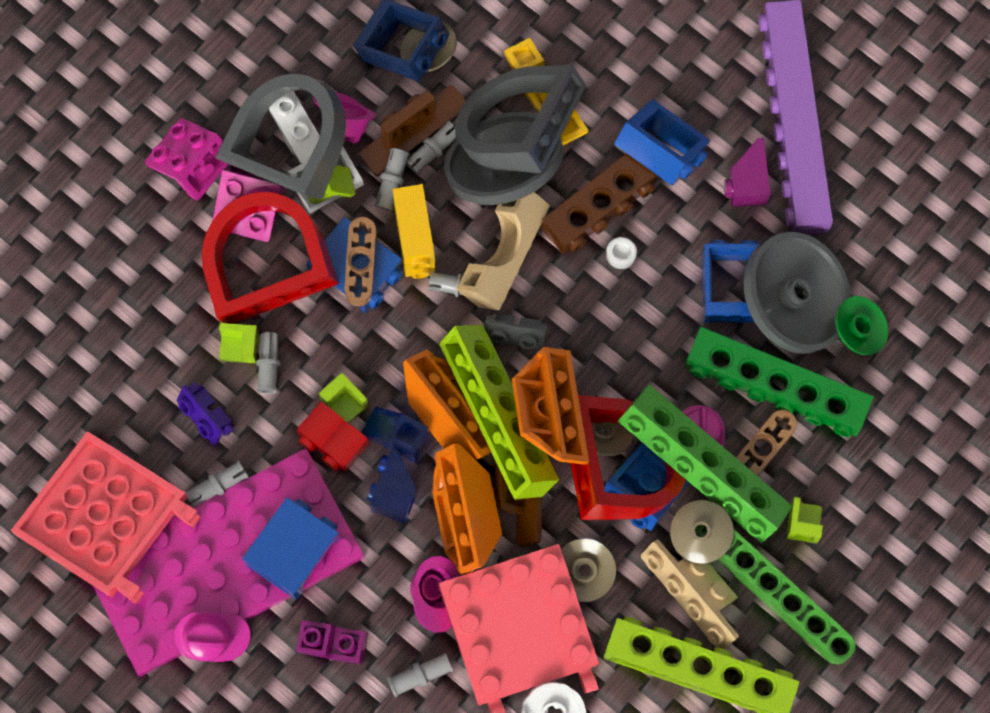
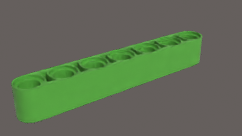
[695,525,855,665]

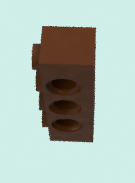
[541,153,658,256]

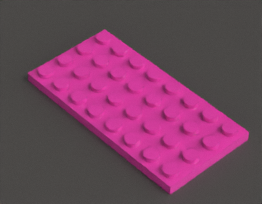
[93,448,365,677]

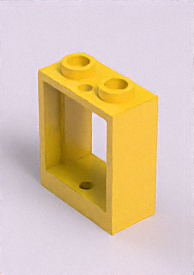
[392,184,435,279]

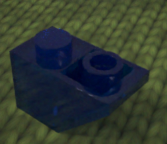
[361,407,430,463]
[367,447,417,523]

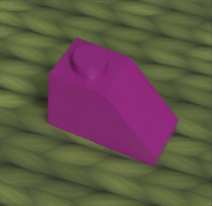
[724,138,770,207]

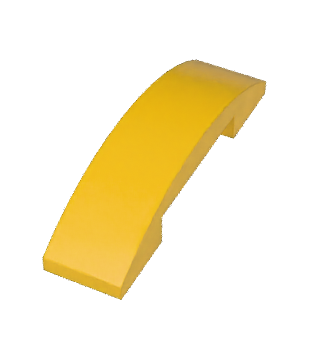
[504,38,588,146]

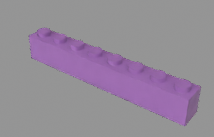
[758,0,833,235]

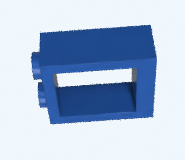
[614,99,711,186]
[702,240,760,323]

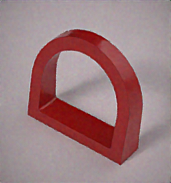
[202,192,339,324]
[570,395,686,520]

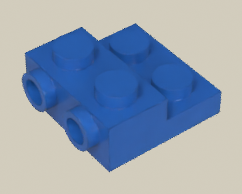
[604,442,690,531]

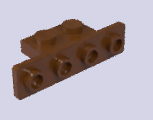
[359,85,466,176]
[494,461,543,546]

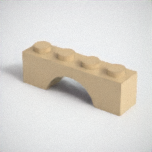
[456,192,550,310]

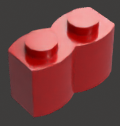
[296,401,369,473]

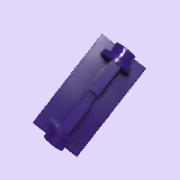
[176,382,234,447]

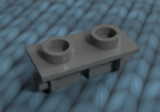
[484,312,547,350]

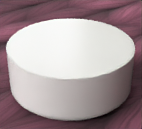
[606,237,637,269]

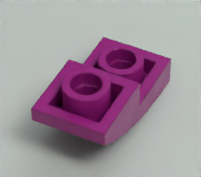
[296,620,368,665]

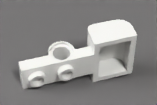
[268,91,363,213]

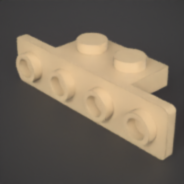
[641,539,739,650]

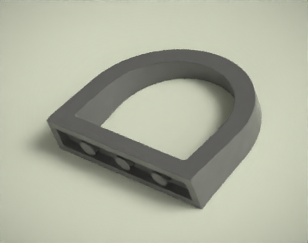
[455,64,586,173]
[216,74,346,200]

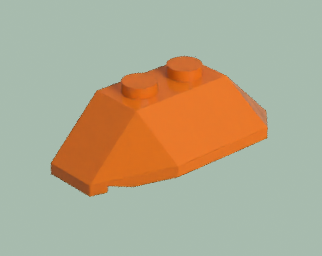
[512,347,589,465]
[403,349,491,459]
[432,444,502,575]

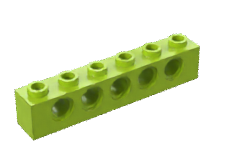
[439,325,559,500]
[603,616,800,713]

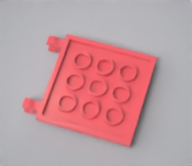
[11,431,201,604]
[438,544,599,713]

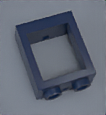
[353,0,450,82]

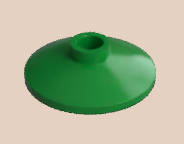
[835,296,888,355]

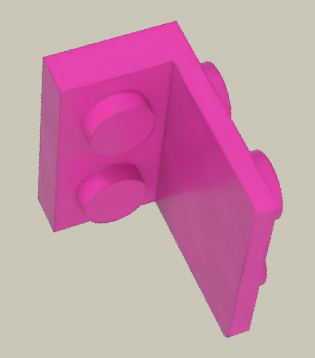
[145,118,228,201]
[212,165,286,242]

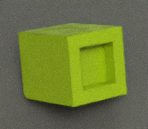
[308,165,355,204]
[219,323,259,363]
[319,373,368,424]
[786,497,823,544]

